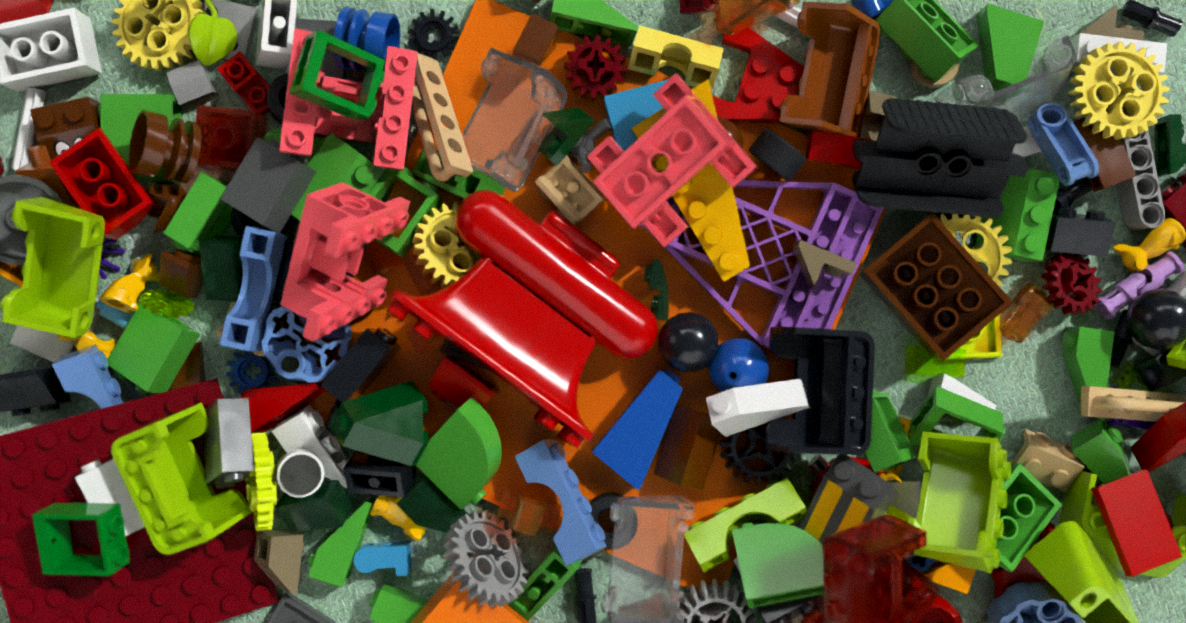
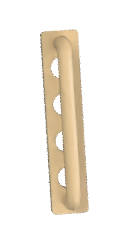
[411,53,473,182]
[1081,386,1186,422]

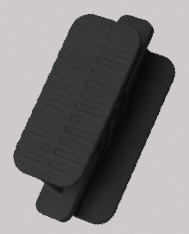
[852,98,1029,218]

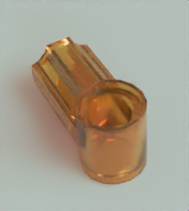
[999,283,1055,343]

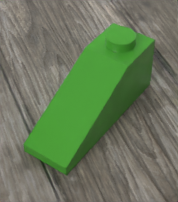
[548,0,638,47]
[412,149,506,200]
[1062,326,1115,419]
[1071,419,1131,484]
[308,498,376,588]
[508,544,582,621]

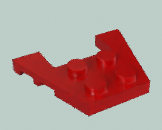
[713,16,804,123]

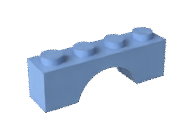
[220,226,286,352]
[52,344,123,409]
[515,439,607,566]

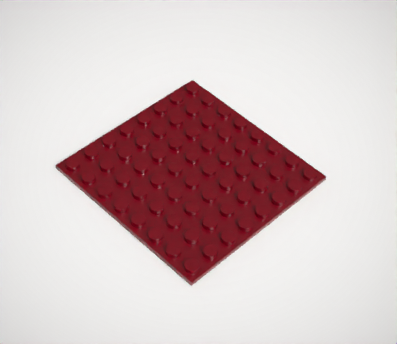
[0,378,279,623]

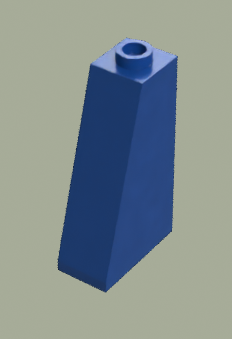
[592,368,683,490]

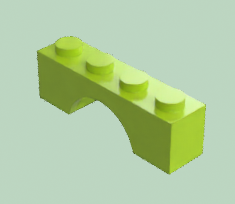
[683,477,807,572]

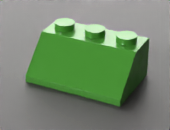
[875,0,980,83]
[292,132,384,221]
[974,169,1060,264]
[996,463,1062,572]

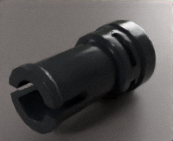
[1053,177,1093,212]

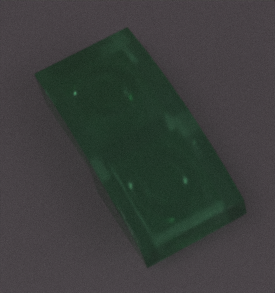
[643,259,669,321]

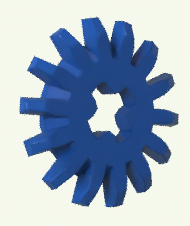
[226,350,278,394]

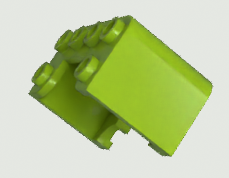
[111,402,252,555]

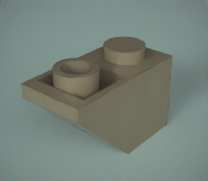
[254,529,304,594]

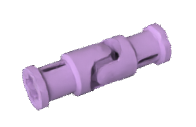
[1094,251,1185,320]

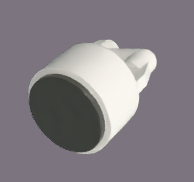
[276,449,324,497]

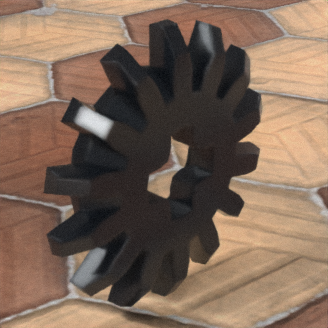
[408,9,459,60]

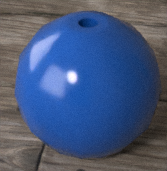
[708,338,769,392]

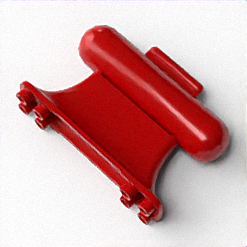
[386,190,658,448]

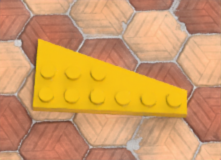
[631,79,750,282]

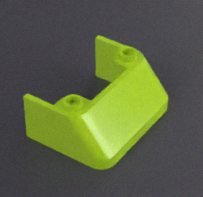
[1058,471,1186,578]

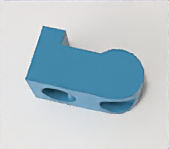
[353,541,412,576]

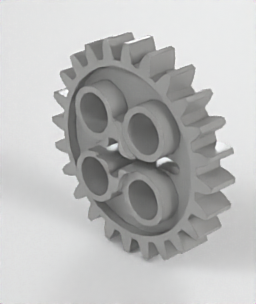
[443,511,529,608]

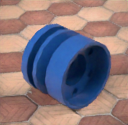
[334,7,401,72]

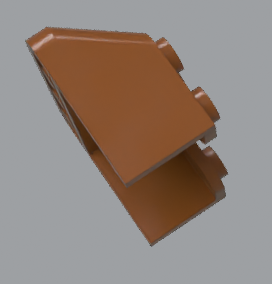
[779,2,880,137]

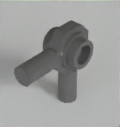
[568,118,612,173]

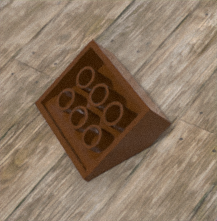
[859,213,1014,362]

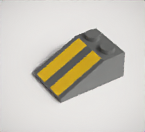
[799,454,899,568]

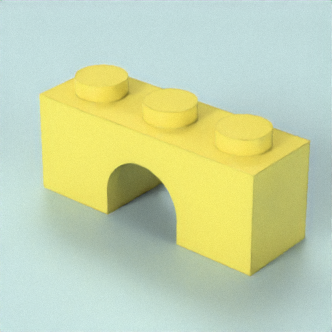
[628,26,723,92]

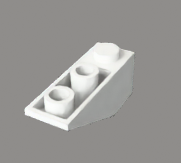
[272,404,349,489]

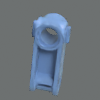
[1027,103,1099,186]

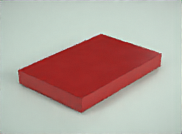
[1091,469,1182,577]

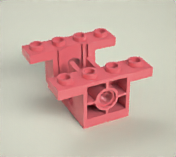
[279,28,418,171]
[587,74,757,247]
[280,182,410,342]

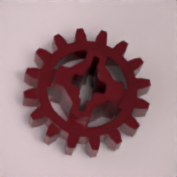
[564,35,627,101]
[1041,253,1102,316]

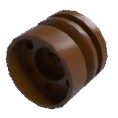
[128,110,201,184]

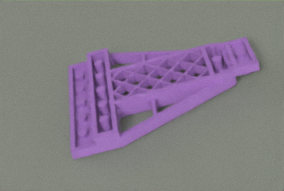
[622,180,884,361]

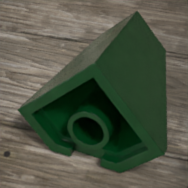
[330,381,428,466]

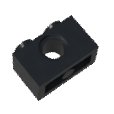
[344,450,417,498]

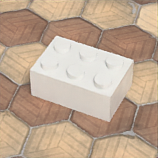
[0,8,102,92]

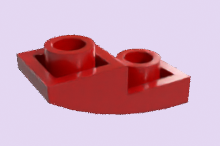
[217,51,270,118]
[806,130,872,169]

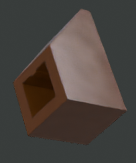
[159,249,211,299]

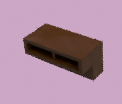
[1073,108,1136,192]
[654,404,721,490]

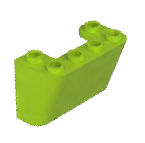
[1,197,105,338]
[904,432,1011,573]
[1024,521,1139,623]

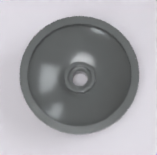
[0,175,65,265]

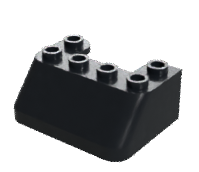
[764,327,875,455]

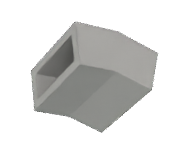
[166,60,218,107]

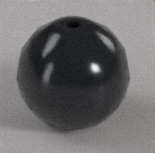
[1126,288,1186,350]
[659,312,719,373]

